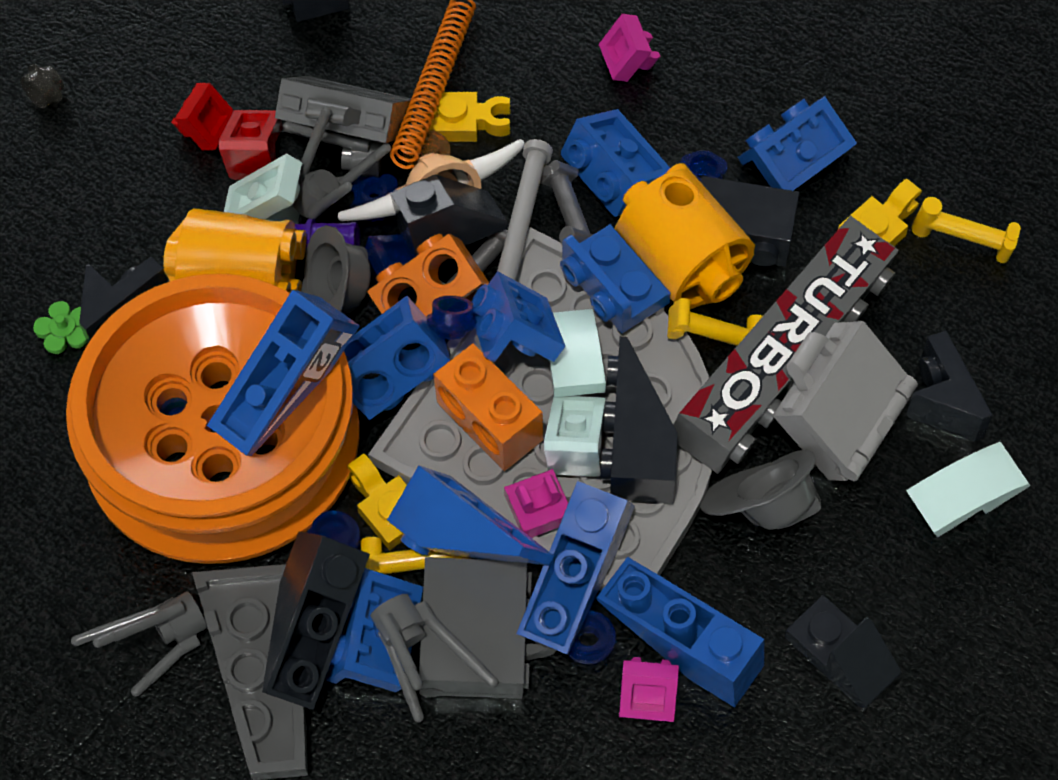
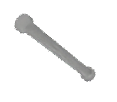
[475,139,553,347]

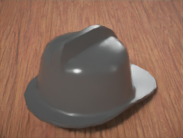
[301,225,371,315]
[700,450,821,530]

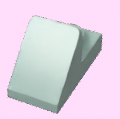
[224,154,302,224]
[544,396,605,477]

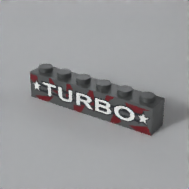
[674,216,899,474]

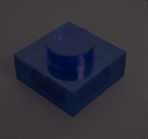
[365,234,414,275]

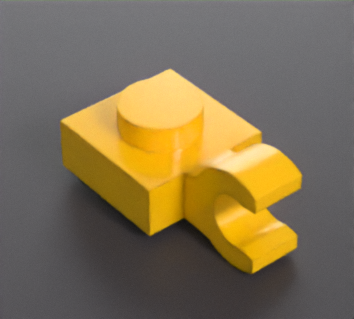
[838,179,922,246]
[347,453,407,551]

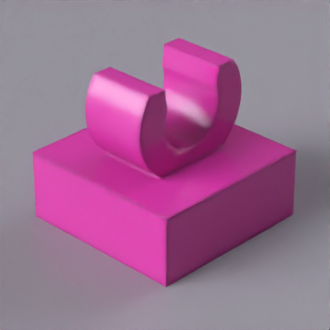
[599,14,660,82]
[504,469,568,538]
[619,657,679,722]

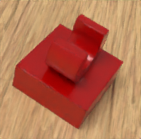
[171,83,234,150]

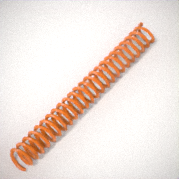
[390,0,476,169]

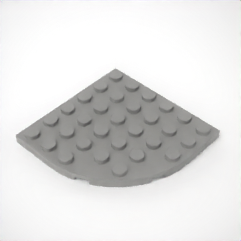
[368,227,712,591]

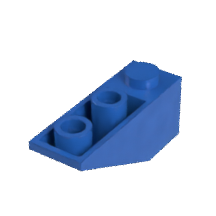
[516,481,635,654]
[597,557,764,708]

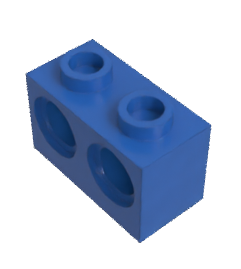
[344,296,450,420]

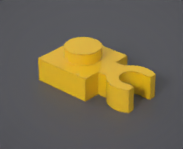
[429,92,510,142]

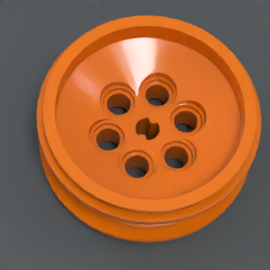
[66,274,360,564]

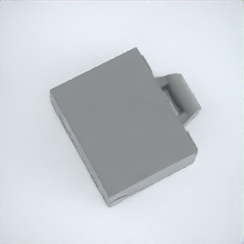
[772,321,918,481]

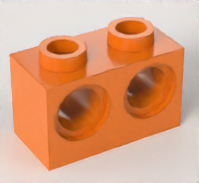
[367,234,489,344]
[433,343,543,472]

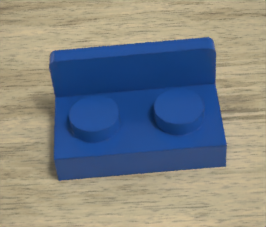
[737,96,857,191]
[561,109,670,217]
[560,224,671,334]
[470,271,565,362]
[325,568,423,692]

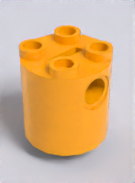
[614,163,755,309]
[163,208,307,293]

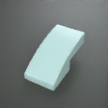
[548,309,606,398]
[906,442,1030,538]

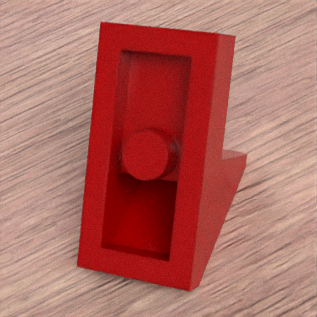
[218,110,282,180]

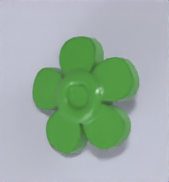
[34,301,87,354]

